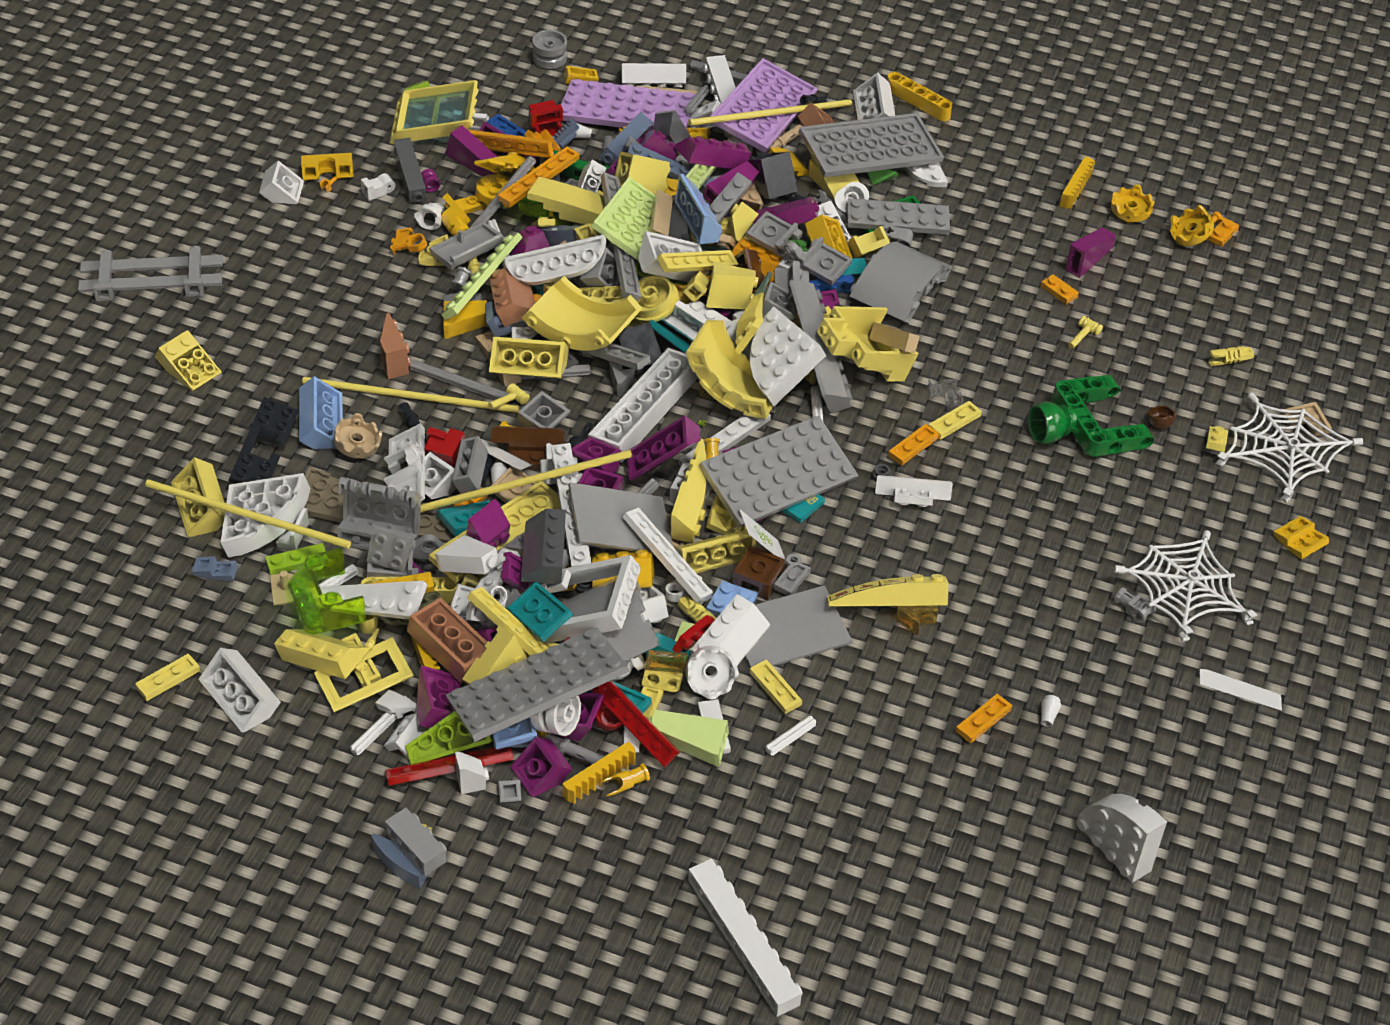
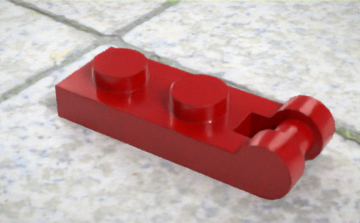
[672,615,715,655]

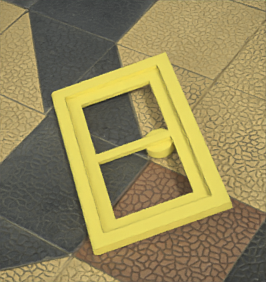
[314,637,414,712]

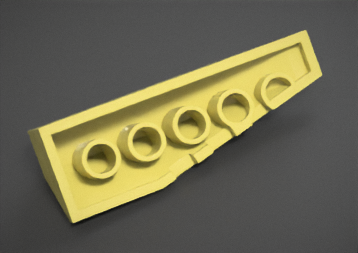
[671,438,707,543]

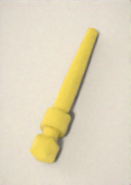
[365,628,380,650]

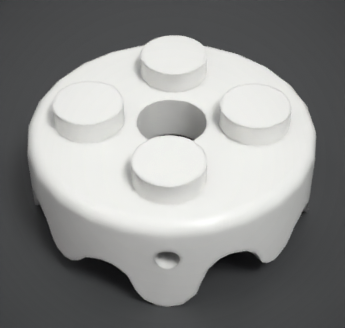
[685,645,739,700]

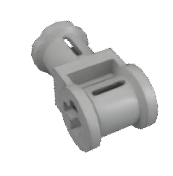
[1114,587,1156,623]

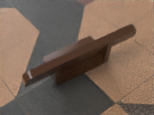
[491,426,565,470]

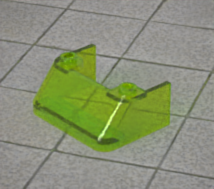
[288,547,366,635]

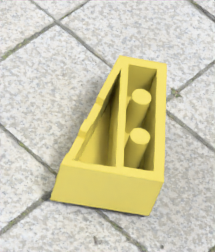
[462,625,527,685]

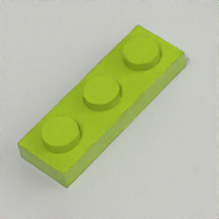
[265,543,328,575]

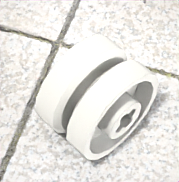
[530,695,581,736]

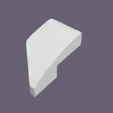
[375,690,417,718]

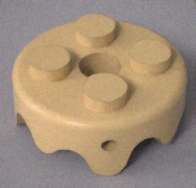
[333,413,382,459]

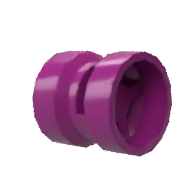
[421,169,440,192]

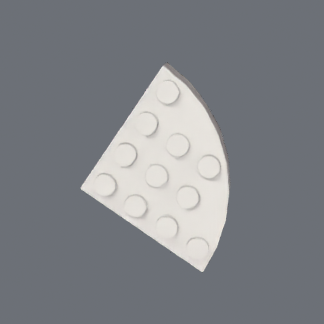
[750,306,826,406]
[221,473,311,558]
[1076,794,1167,883]

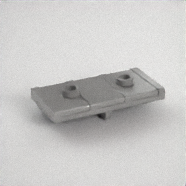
[429,222,505,270]

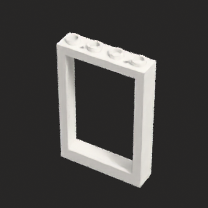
[535,555,641,643]

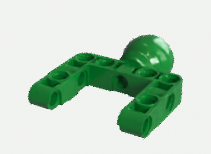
[1028,375,1155,456]

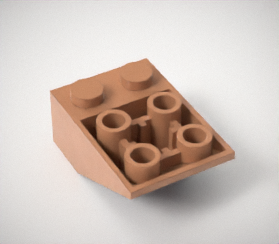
[380,313,411,380]

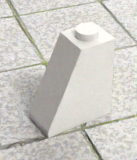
[435,535,500,574]

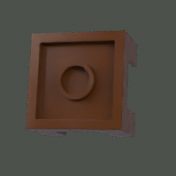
[732,546,785,601]

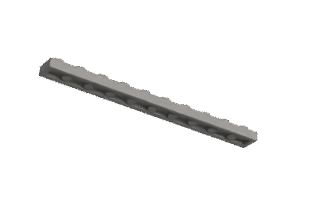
[600,173,641,301]

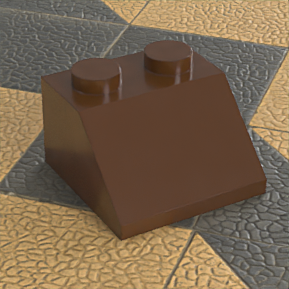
[734,249,765,289]

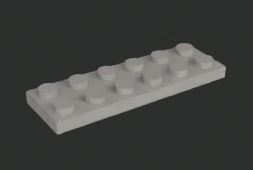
[847,198,950,235]

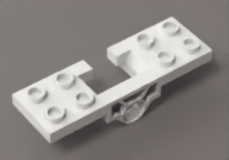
[384,423,425,501]

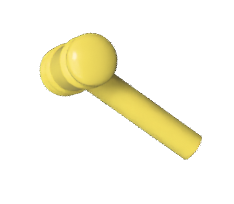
[1068,316,1103,349]
[488,383,530,409]

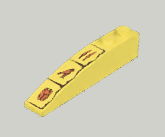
[827,574,948,606]

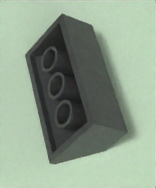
[521,509,566,584]

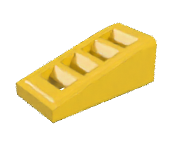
[563,66,599,84]

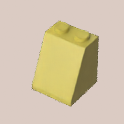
[615,151,670,194]
[706,262,758,309]

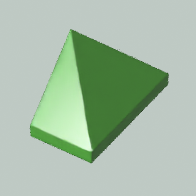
[867,169,899,185]

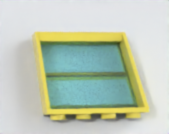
[389,80,479,144]

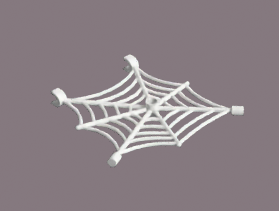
[1216,393,1363,503]
[1113,530,1257,642]

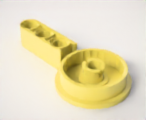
[579,275,679,323]

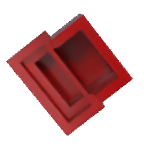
[528,100,563,138]
[424,427,466,469]

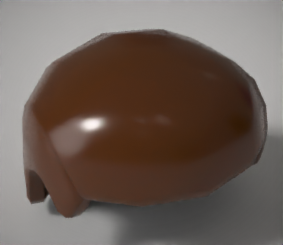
[1147,406,1176,429]

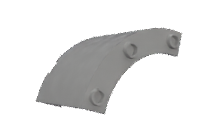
[850,242,953,323]
[565,576,660,661]

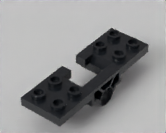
[228,397,299,484]

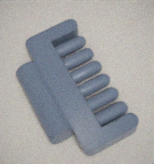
[552,118,579,148]

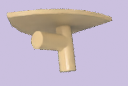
[270,571,318,606]

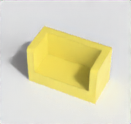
[847,226,890,258]

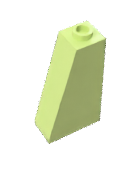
[649,710,729,767]

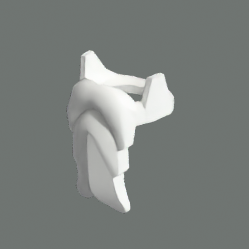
[414,202,447,230]

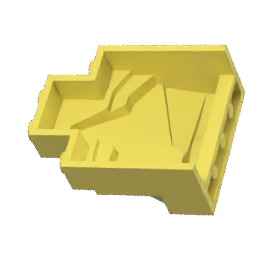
[817,306,918,381]

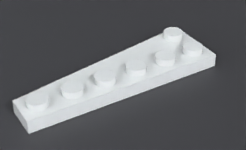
[309,581,427,619]

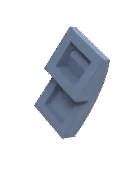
[192,556,238,581]

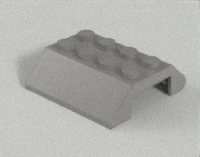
[337,477,421,550]

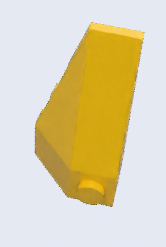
[474,152,535,178]

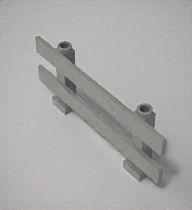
[78,246,223,301]

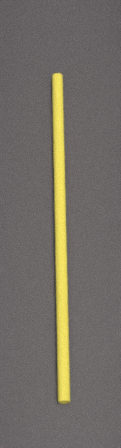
[688,99,852,126]
[302,377,519,413]
[420,450,632,513]
[145,479,351,549]

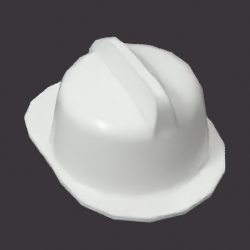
[834,182,869,213]

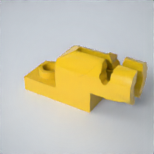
[441,193,471,236]

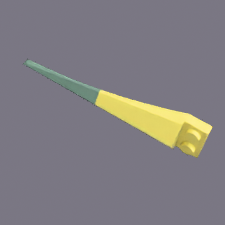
[734,271,773,355]

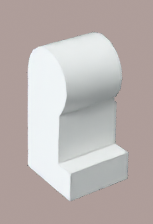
[361,173,396,201]

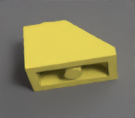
[730,202,758,243]

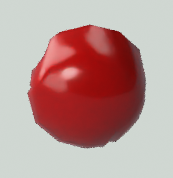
[594,702,623,731]

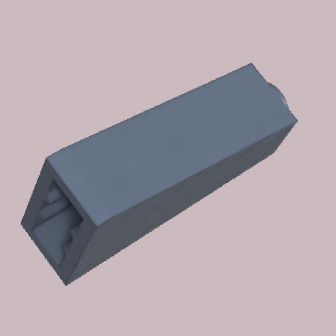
[599,112,653,166]

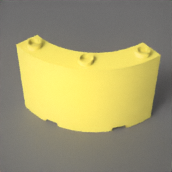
[521,276,642,351]
[686,320,773,419]

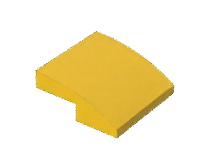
[769,147,809,176]
[1273,516,1329,559]

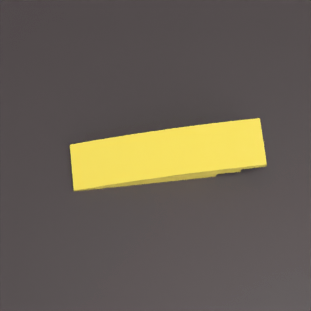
[527,177,606,225]

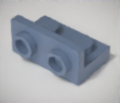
[485,301,512,337]

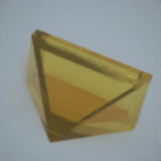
[644,650,688,673]

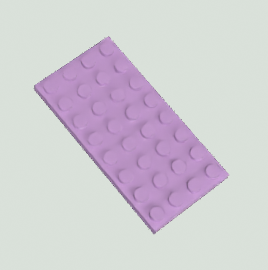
[710,58,818,153]
[561,79,696,131]

